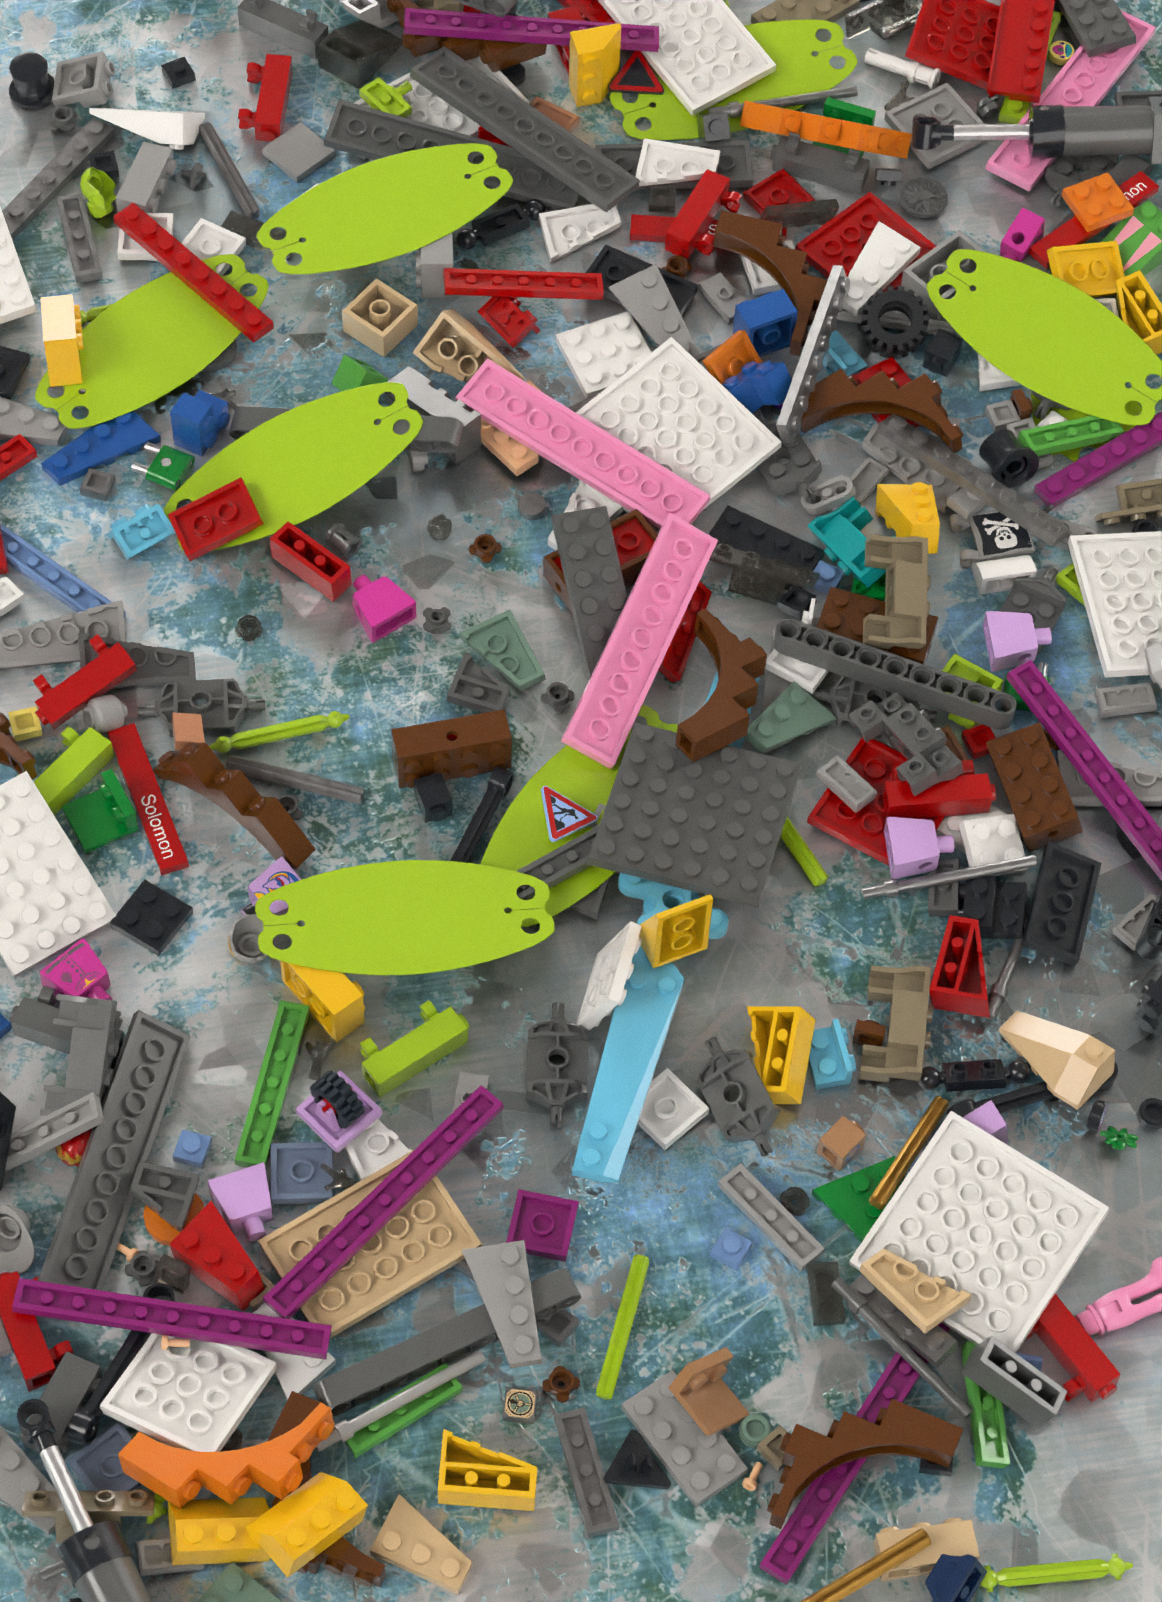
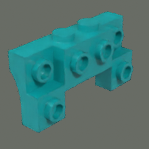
[807,496,895,588]

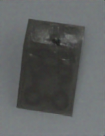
[318,20,403,89]

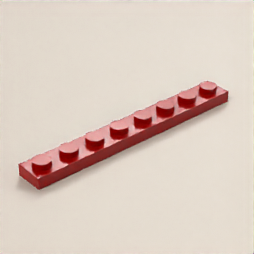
[113,203,274,343]

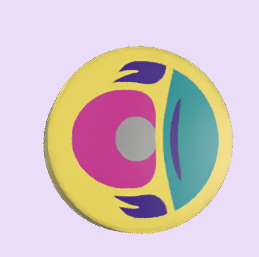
[1048,41,1074,66]

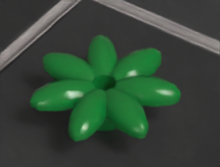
[1099,1126,1139,1150]

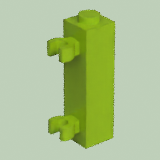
[17,726,114,816]
[360,1000,470,1098]

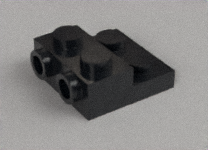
[957,876,1027,939]

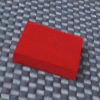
[743,168,816,224]

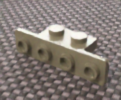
[1095,478,1162,526]
[22,1490,155,1543]

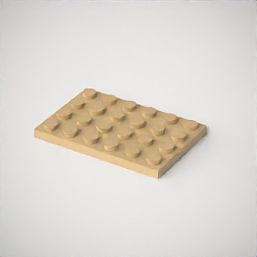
[258,1149,482,1339]

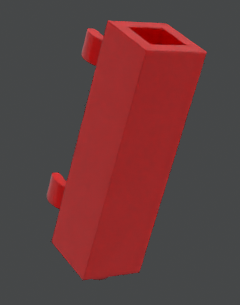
[238,54,293,142]
[665,169,742,259]
[32,634,137,730]
[882,760,996,819]
[0,1271,74,1392]
[1024,1294,1121,1403]

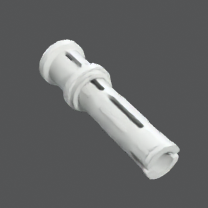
[864,48,941,90]

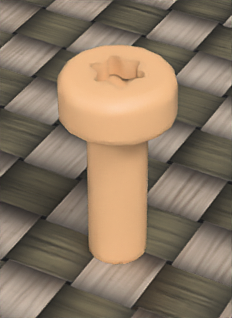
[116,1242,139,1262]
[161,1335,190,1350]
[742,1462,763,1491]

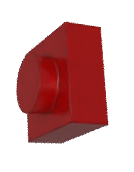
[961,724,996,759]

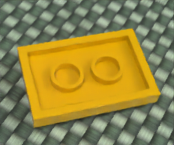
[1047,241,1125,298]

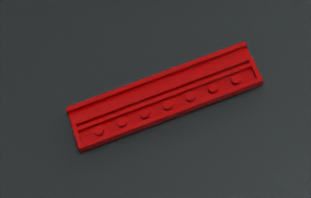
[987,0,1055,103]

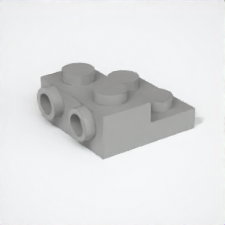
[52,51,115,108]

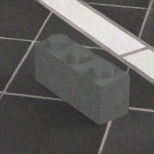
[961,1336,1067,1427]
[20,1352,103,1454]

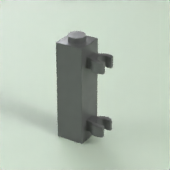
[237,0,330,59]
[770,132,870,195]
[10,986,125,1069]

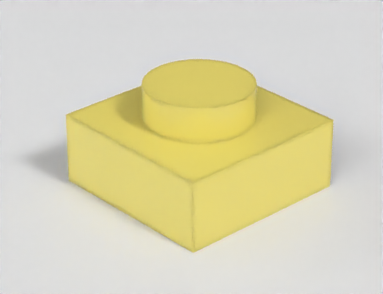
[8,706,43,742]

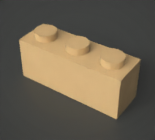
[873,1517,980,1581]

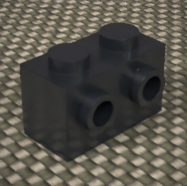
[1135,975,1162,1038]

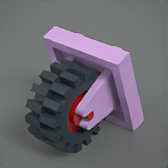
[295,1070,382,1153]

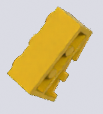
[747,1006,816,1104]

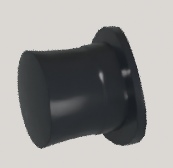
[9,52,55,109]
[979,429,1039,488]

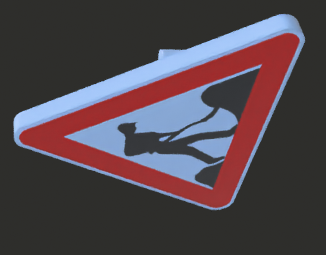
[541,786,598,842]

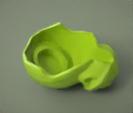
[80,167,116,219]

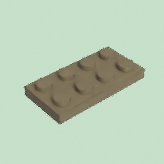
[751,0,860,31]

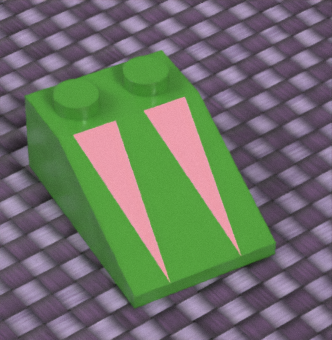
[1101,200,1162,276]

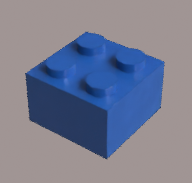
[733,289,798,357]

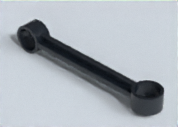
[450,766,514,863]
[947,1062,1118,1118]
[66,1283,176,1446]

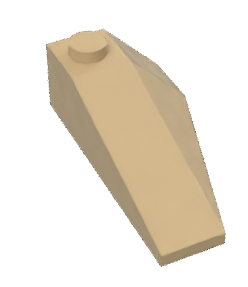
[412,309,525,382]
[999,1010,1115,1110]

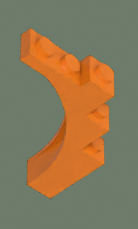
[740,101,912,159]
[118,1402,335,1509]

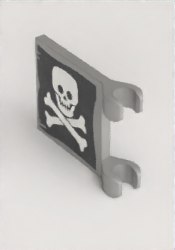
[949,510,1035,569]

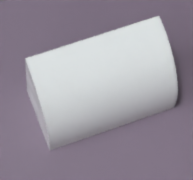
[971,555,1036,595]

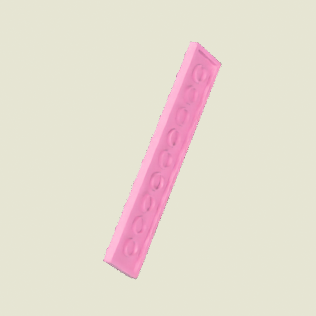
[985,10,1156,192]
[455,359,710,529]
[561,513,718,769]

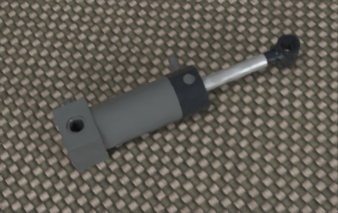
[912,96,1162,164]
[17,1399,153,1602]

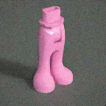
[1075,1256,1162,1336]

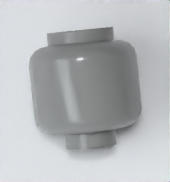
[83,694,128,734]

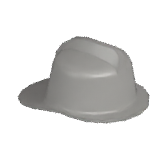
[0,1204,35,1273]

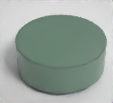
[739,1414,771,1448]

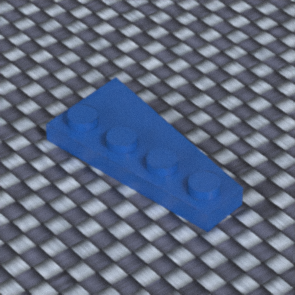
[41,411,161,486]

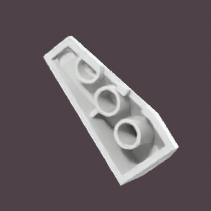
[89,108,205,150]

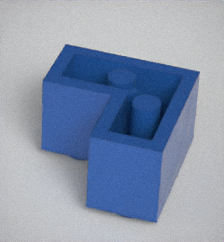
[722,361,792,414]
[170,390,230,457]

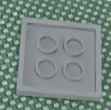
[884,83,987,169]

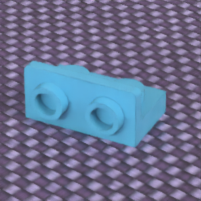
[822,330,868,376]
[108,504,175,560]
[808,1019,856,1090]

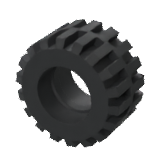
[861,286,929,359]

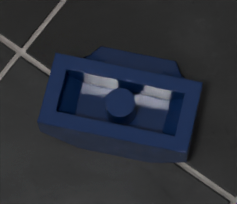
[925,1554,987,1602]

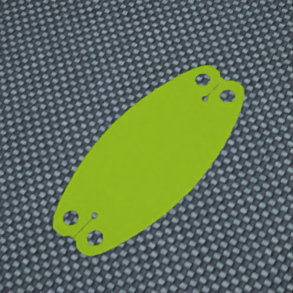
[609,19,858,140]
[257,143,513,274]
[927,249,1162,425]
[35,254,269,429]
[163,382,423,551]
[480,705,678,927]
[255,860,555,975]

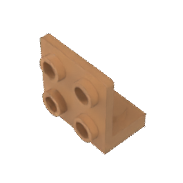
[668,1347,749,1436]

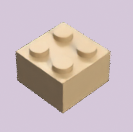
[342,278,418,357]

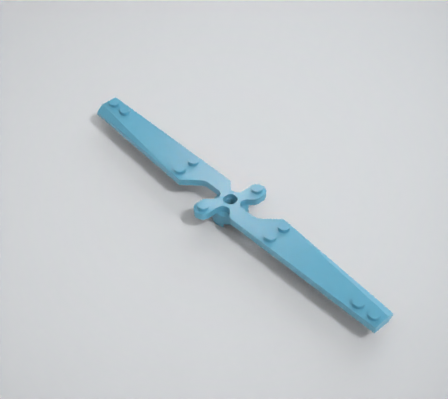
[572,671,760,1182]

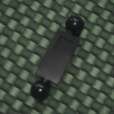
[456,199,545,250]
[917,1059,1030,1092]

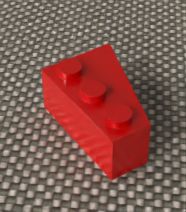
[929,915,990,1018]
[169,1201,265,1311]

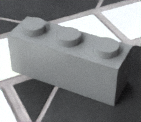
[116,141,177,213]

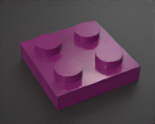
[506,1189,579,1262]

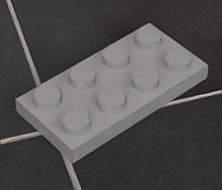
[621,1370,748,1508]

